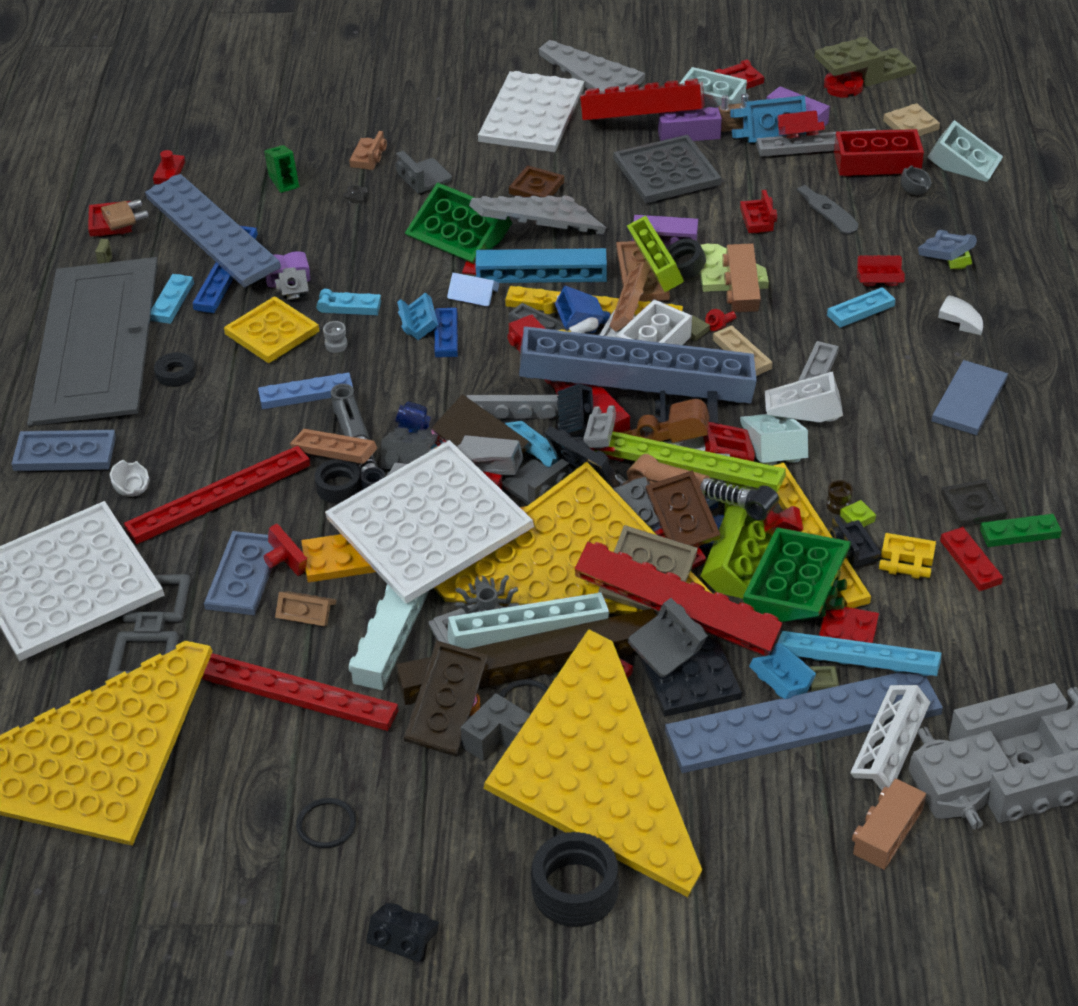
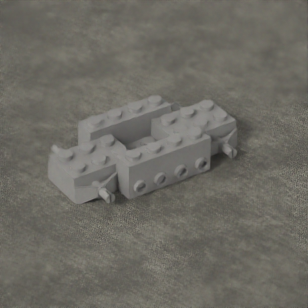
[909,683,1078,830]

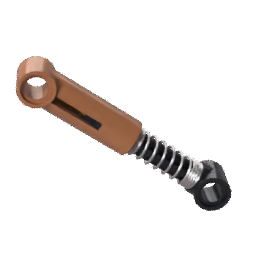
[627,454,779,521]

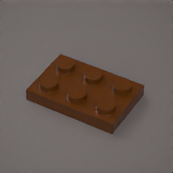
[645,470,720,547]

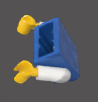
[543,286,610,333]

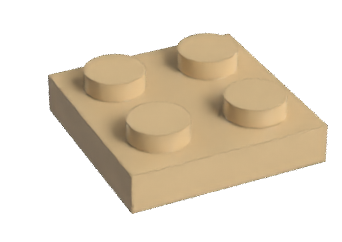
[883,104,940,136]

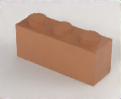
[722,244,760,312]
[852,778,926,870]

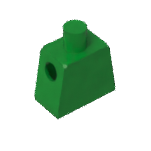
[264,145,299,193]

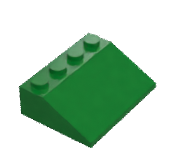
[405,182,512,264]
[743,528,851,622]

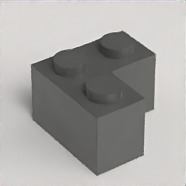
[461,693,531,761]

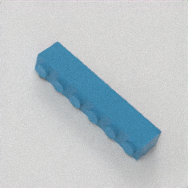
[476,248,607,283]

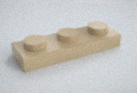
[713,325,773,376]

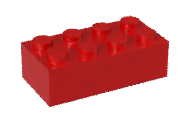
[834,129,924,176]

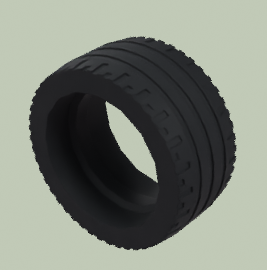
[531,832,619,927]

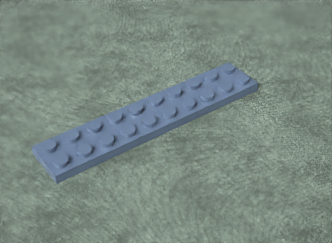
[145,174,281,287]
[665,671,943,773]

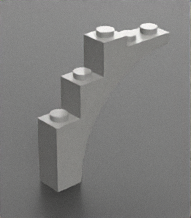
[386,435,523,476]

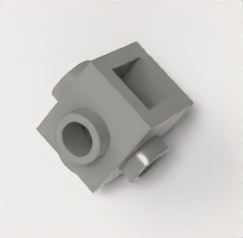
[275,267,308,300]

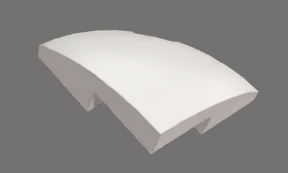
[938,295,983,335]

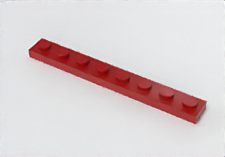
[124,446,310,544]
[201,653,399,731]

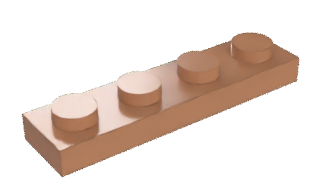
[609,262,650,332]
[290,429,377,464]

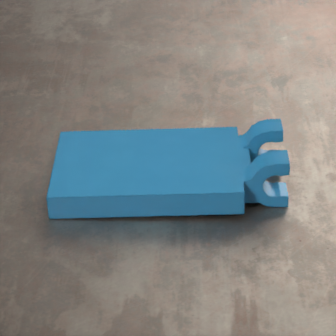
[730,95,806,143]

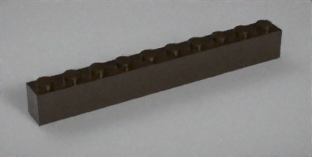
[396,608,656,705]

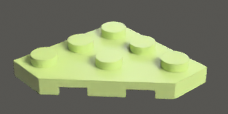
[699,244,769,292]

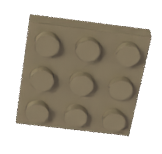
[598,525,697,615]

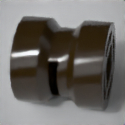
[826,480,853,515]

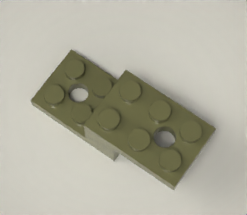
[814,37,916,87]

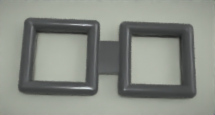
[107,574,191,680]

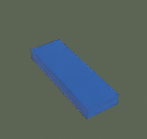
[435,308,458,357]

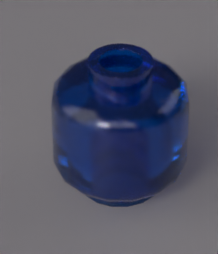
[395,401,431,433]

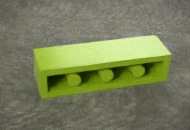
[627,216,684,292]

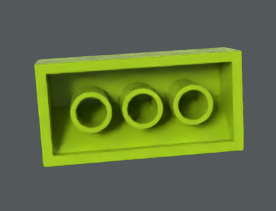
[700,503,773,599]

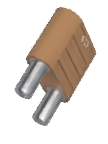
[719,93,749,132]
[101,199,149,231]

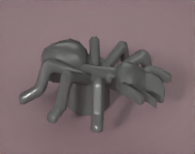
[455,575,519,614]

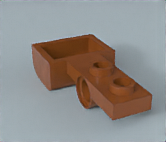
[620,399,709,443]

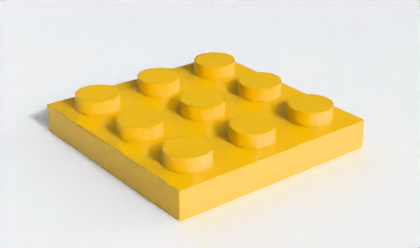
[224,296,319,363]

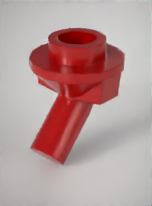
[705,309,736,331]

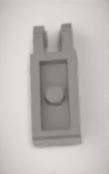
[584,406,616,449]

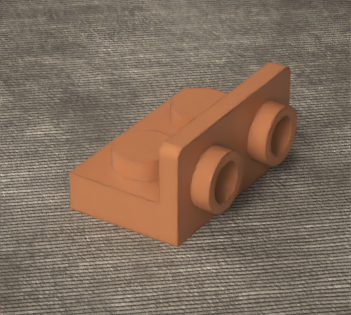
[349,131,387,170]

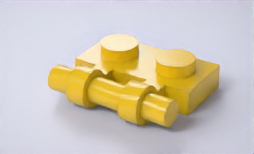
[879,533,936,579]

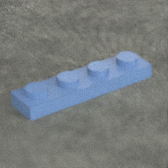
[258,373,353,409]

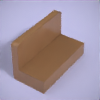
[275,591,336,626]

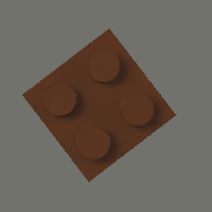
[509,165,564,198]

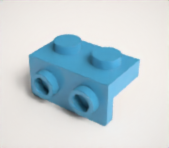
[397,293,438,340]
[749,643,816,699]

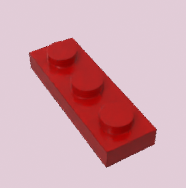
[940,527,1003,592]

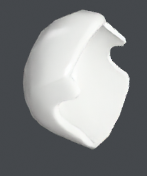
[110,460,150,497]

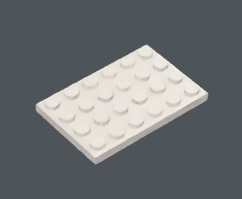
[478,71,584,152]

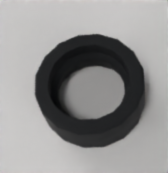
[667,239,706,280]
[314,459,362,504]

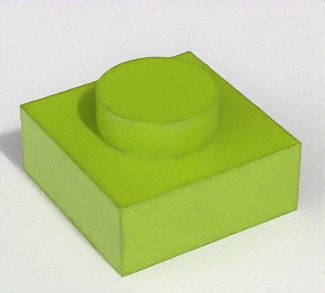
[947,251,972,269]
[840,500,876,527]

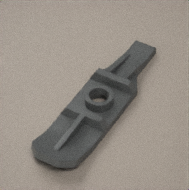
[797,185,858,235]

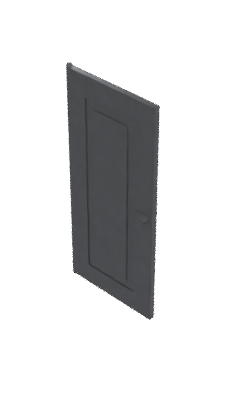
[27,257,158,427]

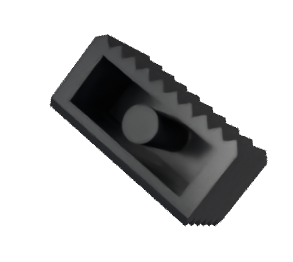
[557,384,593,437]

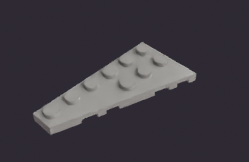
[539,40,645,91]
[470,195,606,235]

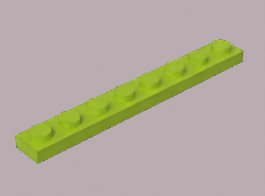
[594,432,786,492]

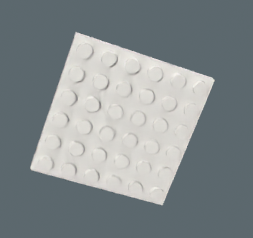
[325,440,534,604]
[0,501,165,661]

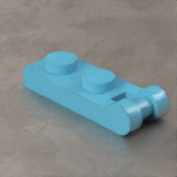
[316,289,381,315]

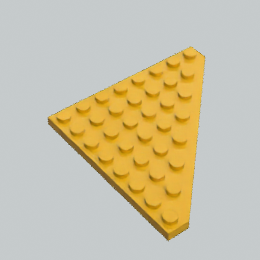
[434,462,711,616]
[483,629,702,898]
[0,641,212,846]

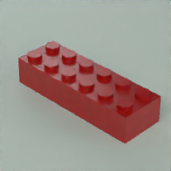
[580,78,705,120]

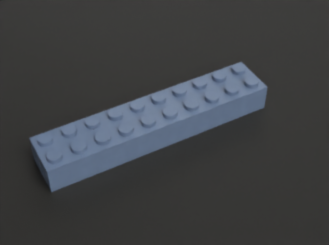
[519,326,757,403]

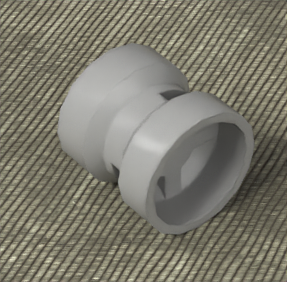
[323,321,347,353]

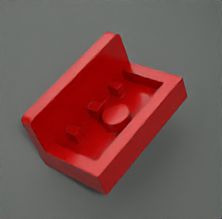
[777,110,825,138]
[740,190,777,233]
[857,255,905,286]

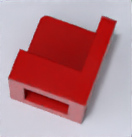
[763,506,803,535]

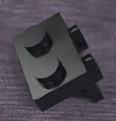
[829,516,881,568]
[366,903,439,962]

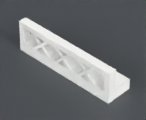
[850,685,930,790]

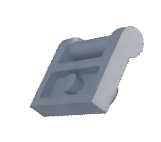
[918,230,977,261]

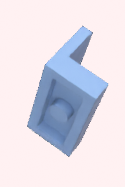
[447,272,499,307]

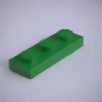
[980,514,1062,547]

